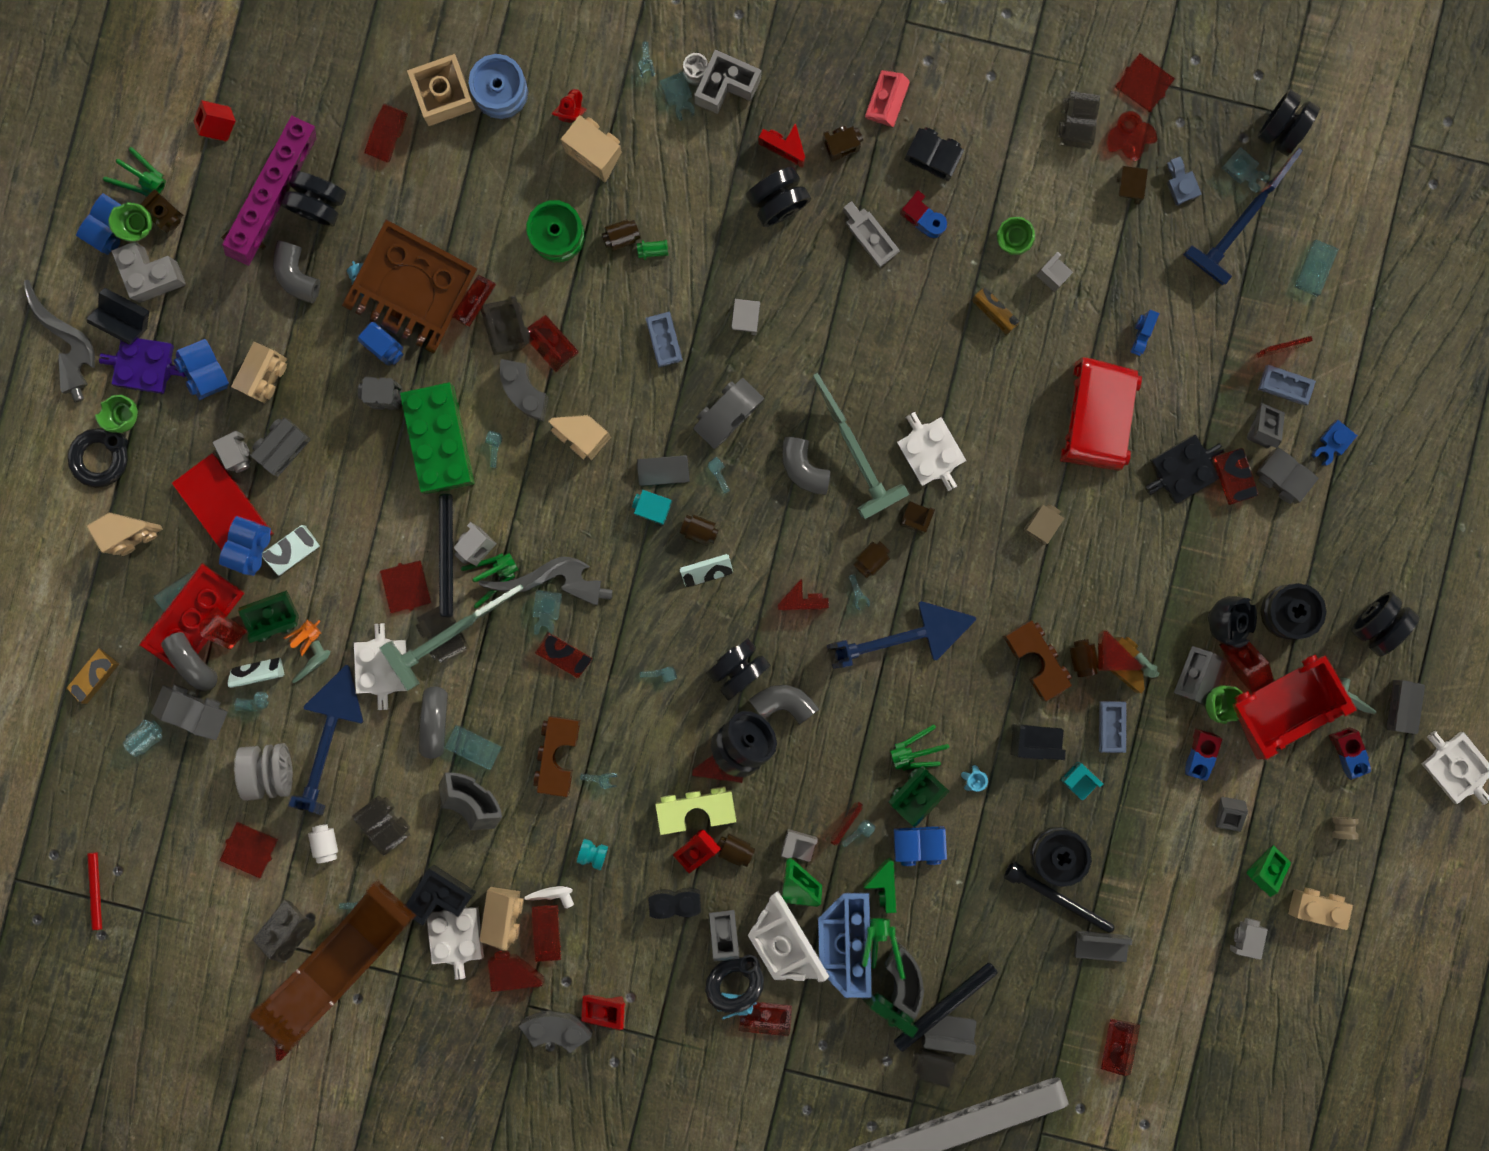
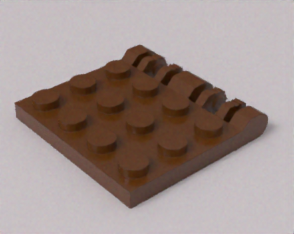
[342,220,477,354]

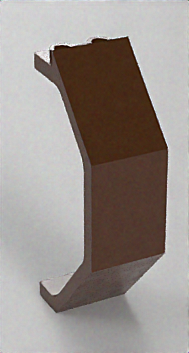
[249,880,416,1053]

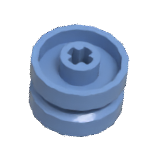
[468,54,528,119]

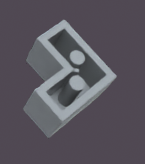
[694,50,761,114]
[112,242,186,303]

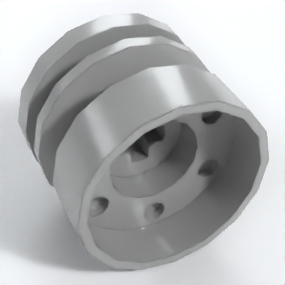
[235,743,293,801]

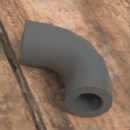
[273,240,320,303]
[782,437,830,495]
[161,632,218,692]
[749,685,819,725]
[419,687,448,759]

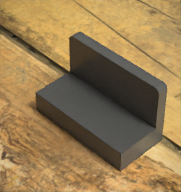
[1174,646,1227,706]
[1386,680,1425,734]
[1074,931,1133,962]
[922,1015,976,1056]

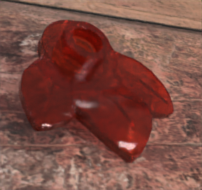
[1107,111,1157,162]

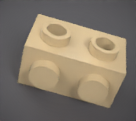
[1288,888,1353,930]

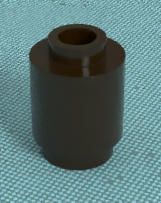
[601,219,641,251]
[680,515,719,547]
[853,541,890,578]
[1070,639,1099,677]
[717,833,755,867]

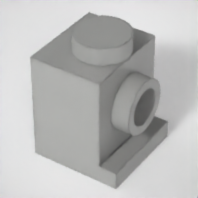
[213,431,251,473]
[453,522,497,566]
[1230,918,1268,959]

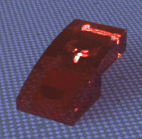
[364,104,408,162]
[532,905,562,962]

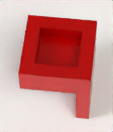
[193,100,236,141]

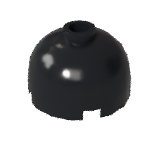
[1208,596,1257,647]

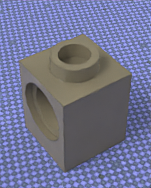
[1023,504,1064,545]

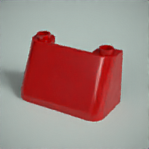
[1060,357,1142,471]
[1233,654,1357,760]

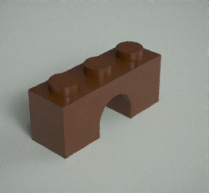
[1002,620,1072,702]
[533,716,581,797]

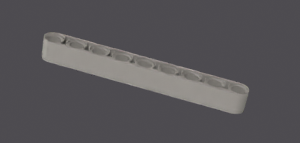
[848,1078,1069,1151]

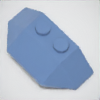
[818,893,871,998]

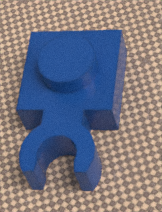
[1130,310,1159,356]
[1312,420,1357,466]

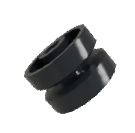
[1257,89,1320,156]
[746,167,811,227]
[281,171,347,227]
[1260,583,1327,640]
[1351,592,1420,657]
[706,638,771,701]
[710,711,777,777]
[1030,827,1092,887]

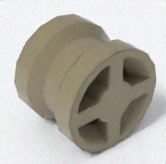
[1332,817,1359,840]

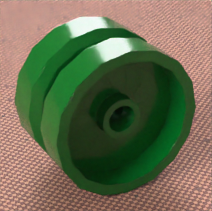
[526,200,585,262]

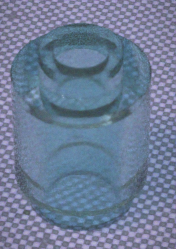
[123,720,163,757]

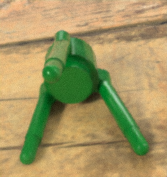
[103,147,166,197]
[461,553,519,608]
[890,725,949,771]
[862,918,905,980]

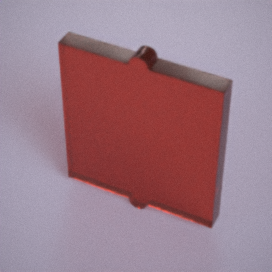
[1115,53,1175,113]
[1257,336,1313,358]
[380,560,432,613]
[830,802,863,845]
[220,822,278,878]

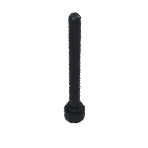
[1004,861,1115,933]

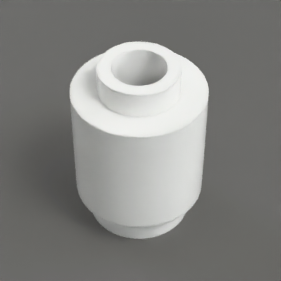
[308,824,338,863]

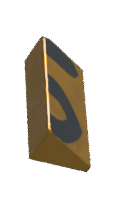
[972,288,1020,335]
[67,648,119,704]

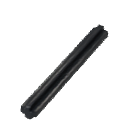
[439,494,453,618]
[893,963,998,1052]

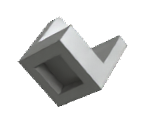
[1036,252,1073,292]
[732,299,760,335]
[781,829,818,862]

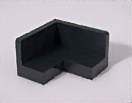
[1010,724,1066,760]
[406,865,476,926]

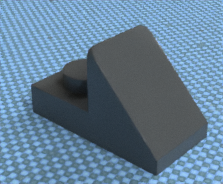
[1247,403,1285,448]
[709,910,739,961]

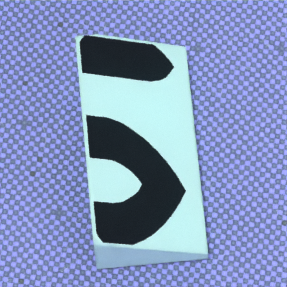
[262,525,320,576]
[680,554,733,587]
[228,658,285,688]

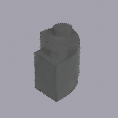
[500,359,549,422]
[693,378,765,449]
[151,684,228,740]
[438,773,502,830]
[884,942,924,1019]
[519,1010,593,1053]

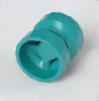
[576,838,609,871]

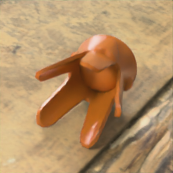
[284,619,321,656]

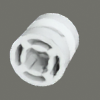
[683,53,708,85]

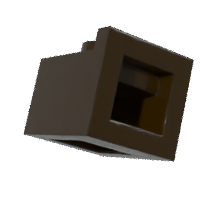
[822,126,863,162]
[140,189,184,233]

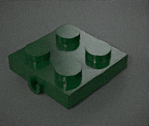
[862,991,918,1038]

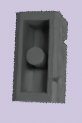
[358,377,403,410]
[251,417,311,477]

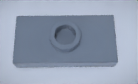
[646,312,683,368]
[1258,365,1316,406]
[1099,701,1126,753]

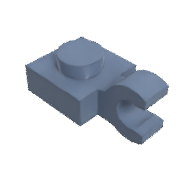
[1167,157,1201,205]

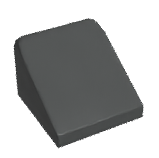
[1216,797,1248,832]

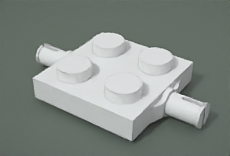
[897,412,966,491]
[354,623,407,710]
[1422,731,1489,805]
[427,907,484,980]

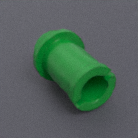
[637,240,668,260]

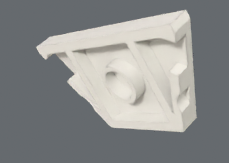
[748,891,829,982]

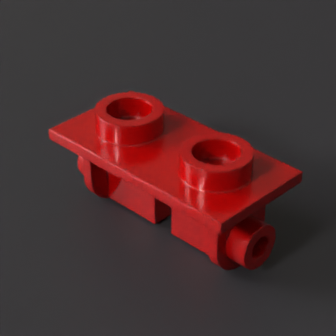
[552,89,587,123]

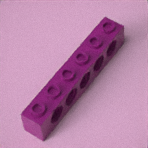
[222,115,317,266]

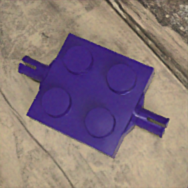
[99,338,186,394]

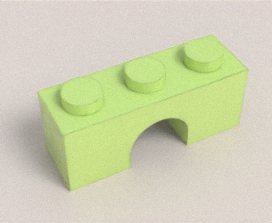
[656,786,736,835]

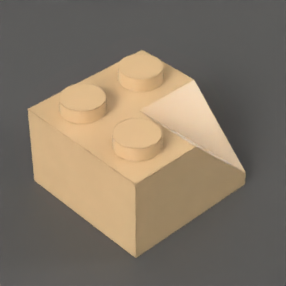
[407,54,476,126]
[561,115,622,182]

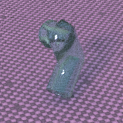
[235,692,269,712]

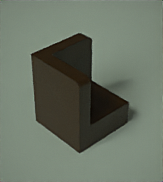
[1117,166,1148,204]
[900,501,935,534]

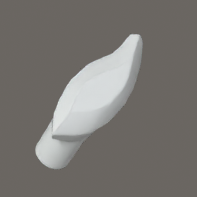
[525,886,574,908]

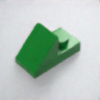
[1247,845,1291,897]
[863,858,896,913]

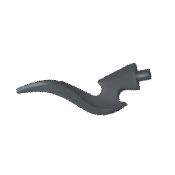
[24,280,95,402]
[479,557,613,605]

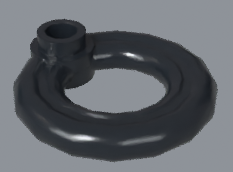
[67,428,128,488]
[705,955,764,1013]

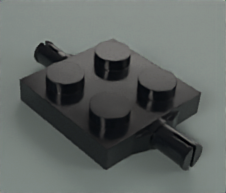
[1145,435,1224,504]

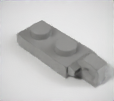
[843,201,900,268]

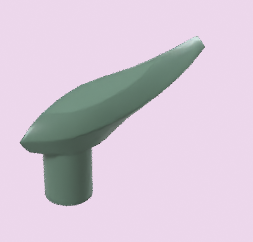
[292,640,331,683]
[1133,653,1159,678]
[1340,678,1376,714]

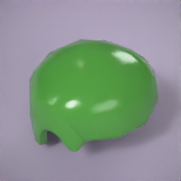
[108,202,153,242]
[997,217,1035,255]
[95,395,138,433]
[1205,685,1243,724]

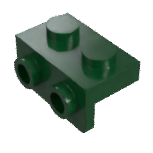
[238,590,299,643]
[888,766,949,828]

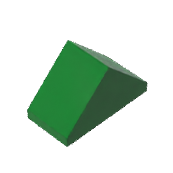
[782,858,822,907]

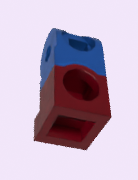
[900,190,947,238]
[1329,727,1371,780]
[1185,728,1223,781]

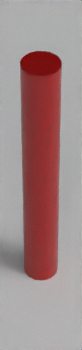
[87,852,102,930]

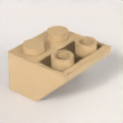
[231,342,287,403]
[549,415,611,460]
[87,513,163,556]
[480,887,524,950]

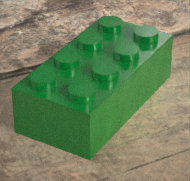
[400,382,475,495]

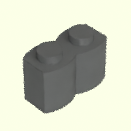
[1255,448,1319,504]

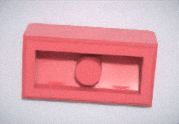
[865,70,910,127]

